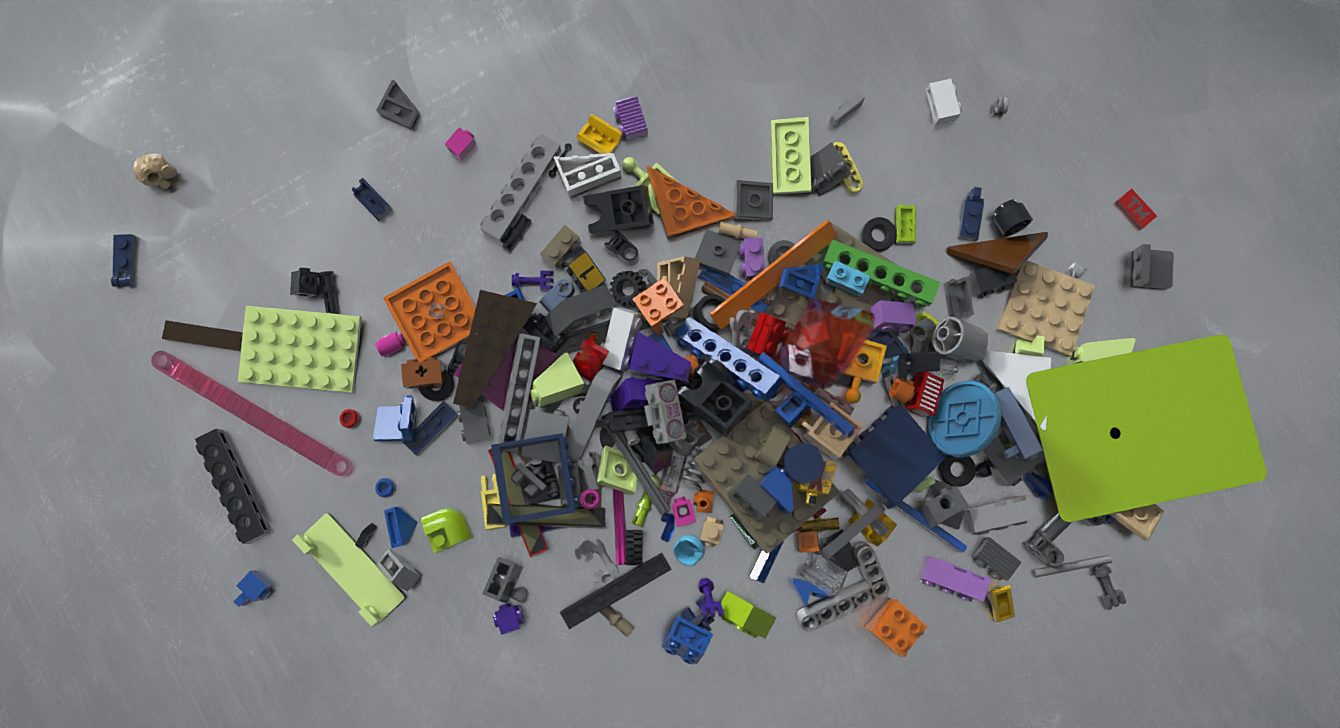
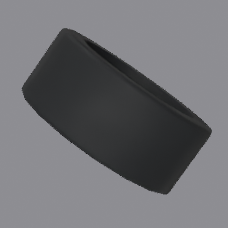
[693,294,725,332]

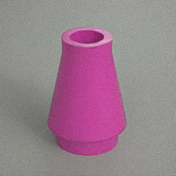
[580,489,600,509]

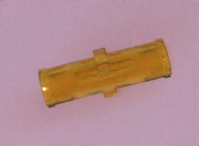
[800,517,840,533]

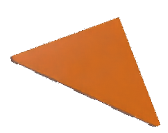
[646,166,735,237]

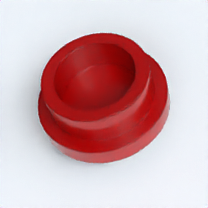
[339,409,359,428]

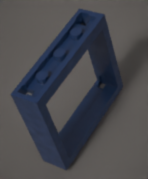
[491,433,578,524]

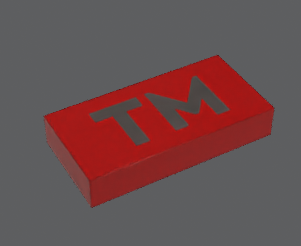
[1116,188,1157,229]

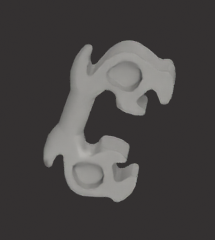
[729,310,758,357]
[575,540,619,589]

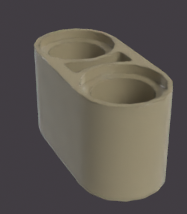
[755,426,790,468]

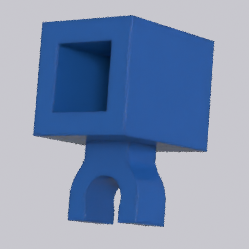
[233,570,273,607]

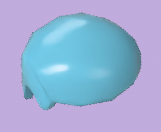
[673,535,705,566]

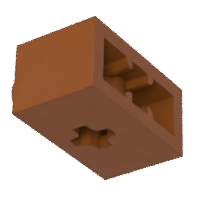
[401,357,445,389]

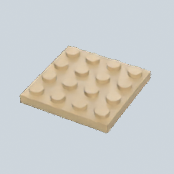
[997,260,1095,357]

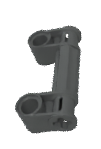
[1025,512,1106,567]

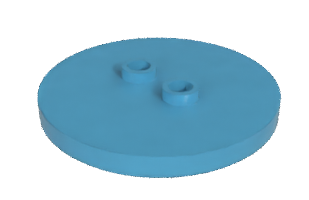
[928,381,1001,457]

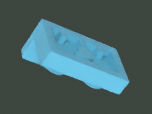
[825,261,870,298]

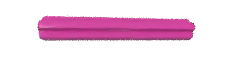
[613,489,626,565]

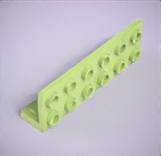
[292,513,405,627]

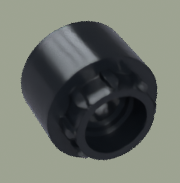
[994,199,1033,237]

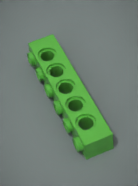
[822,239,941,307]

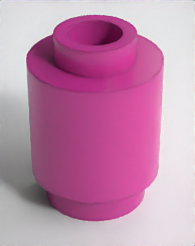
[375,331,406,356]

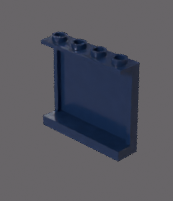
[842,404,946,510]

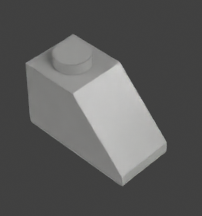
[376,549,420,592]

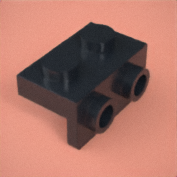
[821,529,859,575]

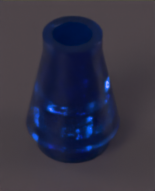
[1025,472,1053,499]

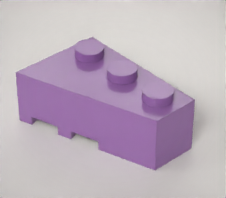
[919,556,992,602]

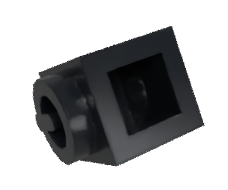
[290,268,318,297]

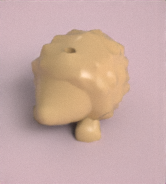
[133,154,178,189]

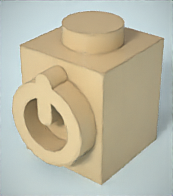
[700,516,724,547]

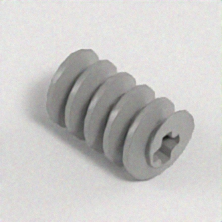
[681,446,705,491]

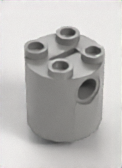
[933,317,988,364]

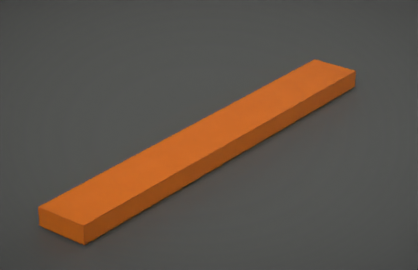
[709,220,838,330]

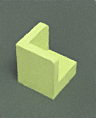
[1015,335,1044,357]

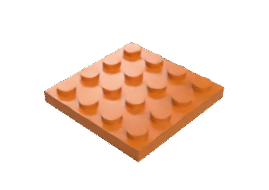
[383,261,476,362]

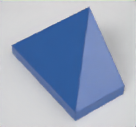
[384,506,418,548]

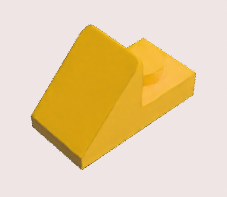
[986,585,1015,623]

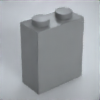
[521,406,569,463]

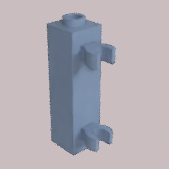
[995,387,1042,461]

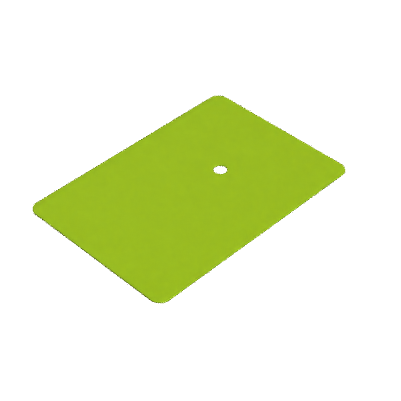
[1026,335,1267,522]

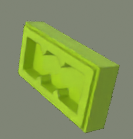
[896,205,916,244]

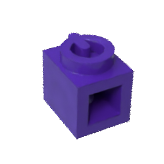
[493,603,525,635]

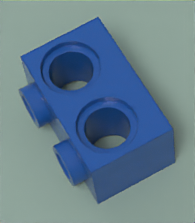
[775,382,817,428]

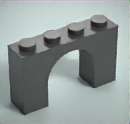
[979,412,1046,486]

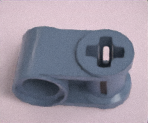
[539,279,575,312]

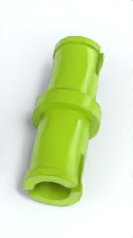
[631,490,652,527]

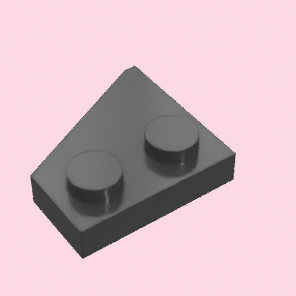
[376,79,419,128]

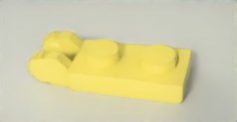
[481,474,506,530]

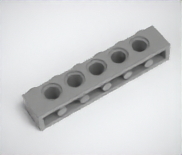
[480,134,562,243]
[497,333,540,453]

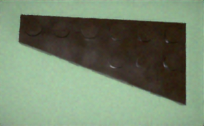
[453,290,537,408]

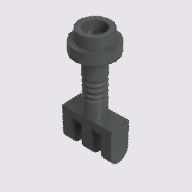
[1095,564,1126,610]

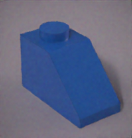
[759,468,793,514]

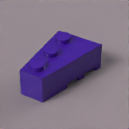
[629,332,691,384]
[609,377,681,412]

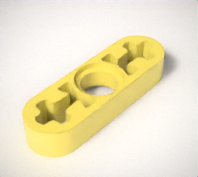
[833,142,863,194]

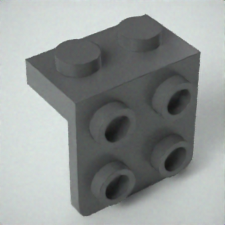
[1132,244,1174,289]

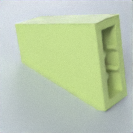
[1074,338,1136,364]
[530,352,584,407]

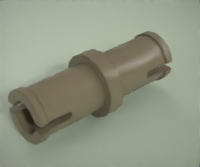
[600,606,635,638]

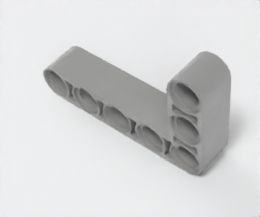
[565,365,624,463]
[796,541,890,632]

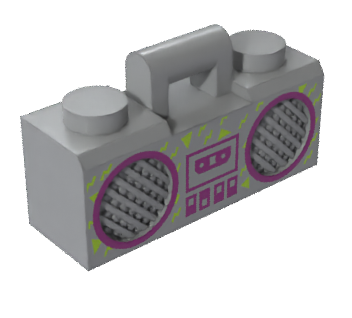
[644,380,686,444]

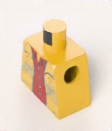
[796,461,837,505]

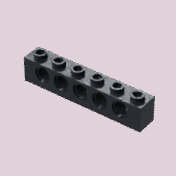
[195,428,270,544]

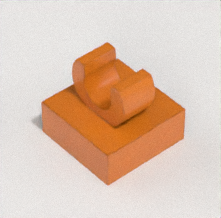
[797,531,820,553]

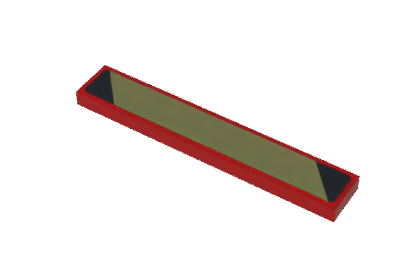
[488,449,549,558]

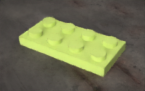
[771,117,812,195]

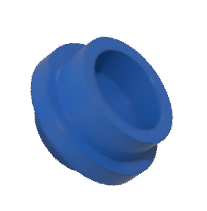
[375,478,395,498]

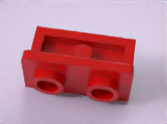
[572,334,609,381]

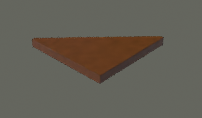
[947,232,1048,274]

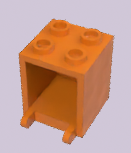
[864,597,928,658]

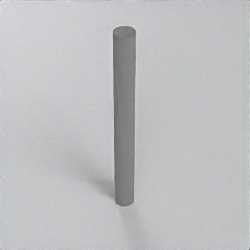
[1033,555,1112,578]

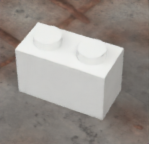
[926,79,962,125]

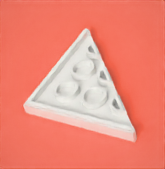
[982,350,1051,430]

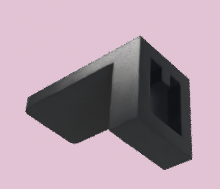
[898,352,940,379]

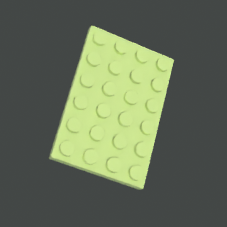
[238,306,362,393]

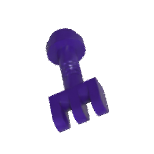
[512,271,553,291]
[698,578,723,619]

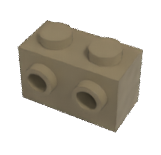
[540,225,581,270]

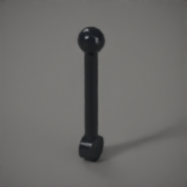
[549,143,572,177]

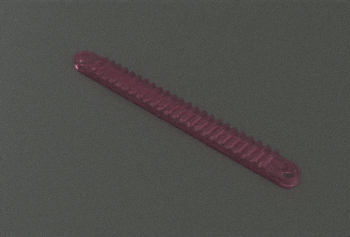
[151,351,352,476]

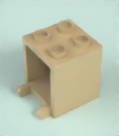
[802,400,863,460]

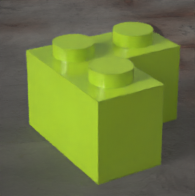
[716,591,776,639]

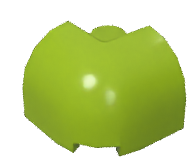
[421,508,474,554]

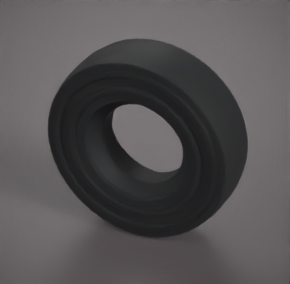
[862,217,896,251]
[418,369,453,401]
[940,455,976,487]

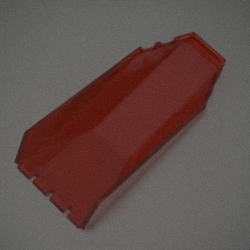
[772,298,875,393]

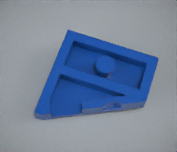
[779,264,823,300]

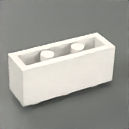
[603,308,642,370]

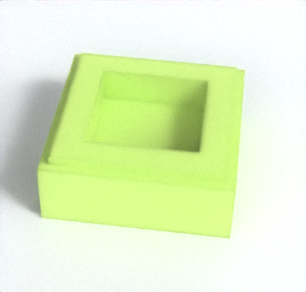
[914,476,935,493]

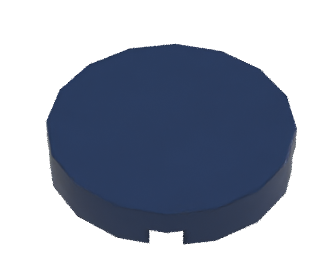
[784,443,824,484]

